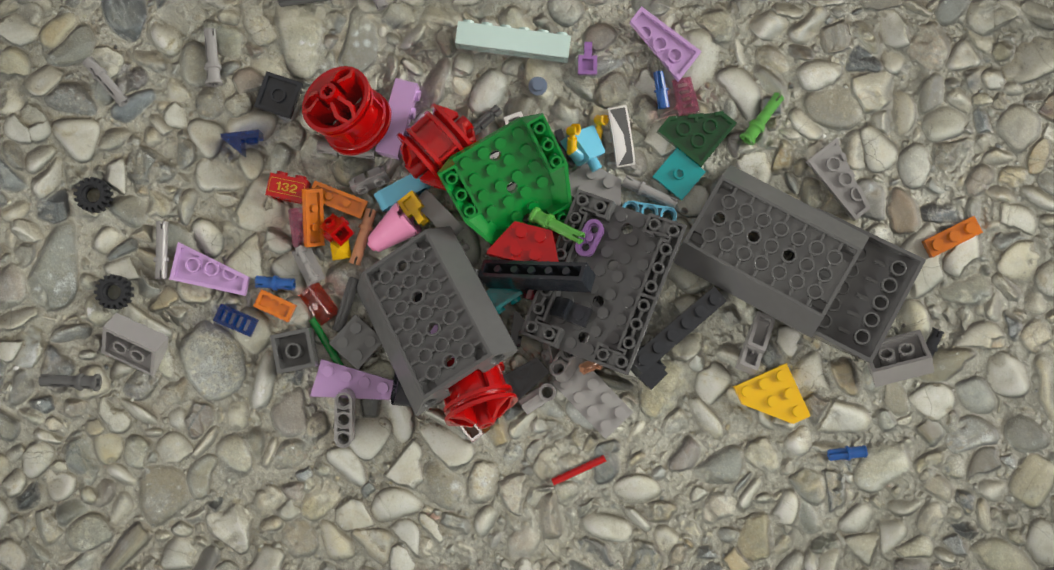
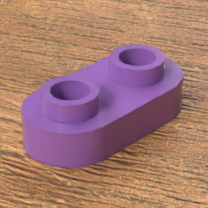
[575,219,604,257]

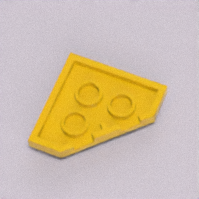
[733,363,810,424]

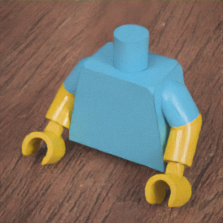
[560,115,609,173]

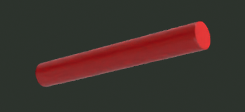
[551,455,607,486]

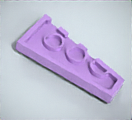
[629,6,702,82]
[169,242,250,296]
[310,359,393,400]

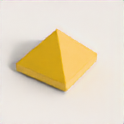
[330,239,351,261]

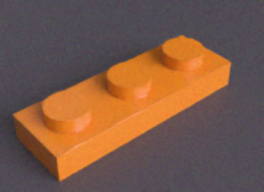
[312,180,369,220]
[302,188,325,247]
[921,216,983,258]

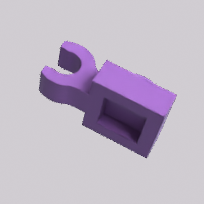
[578,42,597,76]

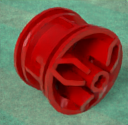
[302,66,391,156]
[396,103,476,191]
[443,357,518,429]

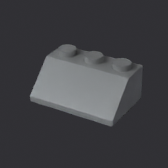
[101,313,169,376]
[867,330,934,387]

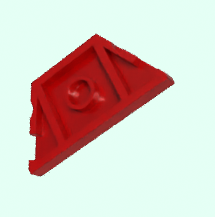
[487,221,559,262]

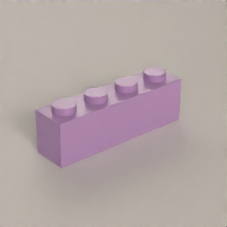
[375,78,421,160]

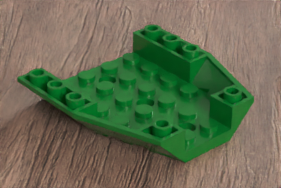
[437,113,572,245]

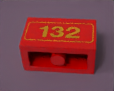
[265,171,312,204]

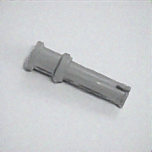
[204,28,223,87]

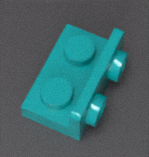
[486,288,523,314]

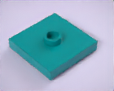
[652,148,706,201]

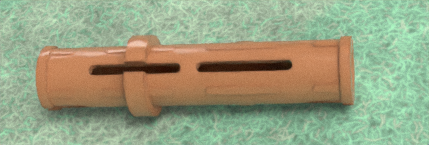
[349,208,377,266]

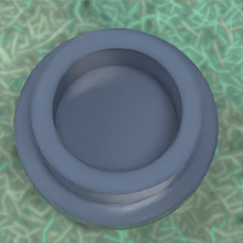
[528,77,547,96]

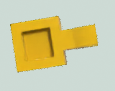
[397,190,430,226]

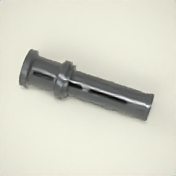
[38,373,102,391]

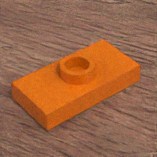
[253,289,297,323]

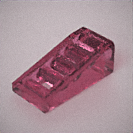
[672,77,699,116]
[288,207,303,248]

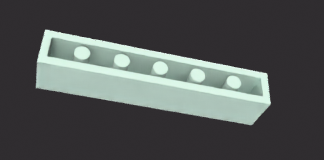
[455,20,571,63]

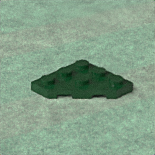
[657,111,737,167]

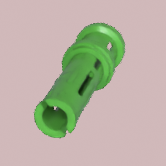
[740,92,784,146]
[529,207,585,244]

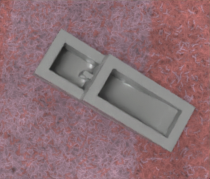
[735,311,775,375]

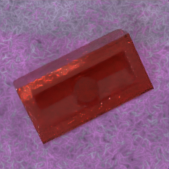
[299,282,338,326]

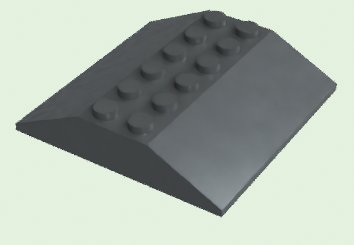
[789,208,926,364]

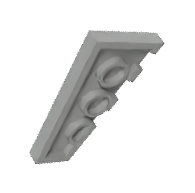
[806,138,870,221]

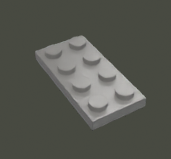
[552,360,633,439]

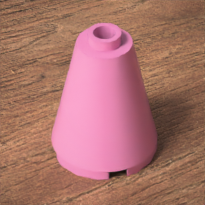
[367,202,421,252]

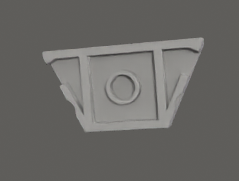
[569,164,621,206]

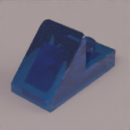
[220,129,264,157]

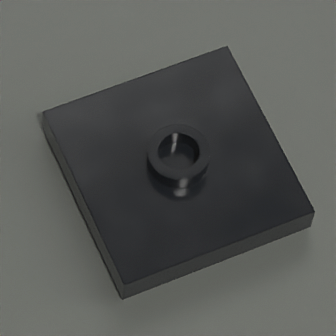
[254,71,303,120]

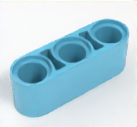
[374,173,431,212]
[622,201,677,221]

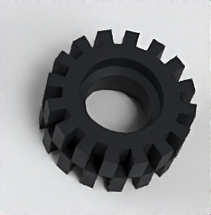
[73,177,114,213]
[94,274,134,310]

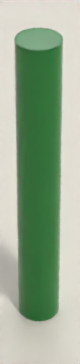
[309,317,344,366]

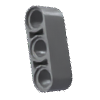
[418,189,464,236]
[549,333,589,383]
[334,388,356,448]

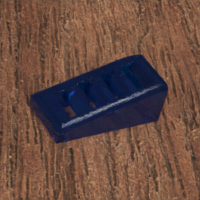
[213,303,259,337]

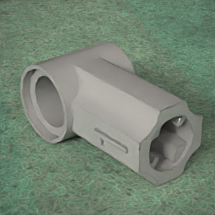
[519,382,556,415]

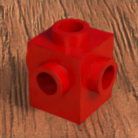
[319,213,354,246]

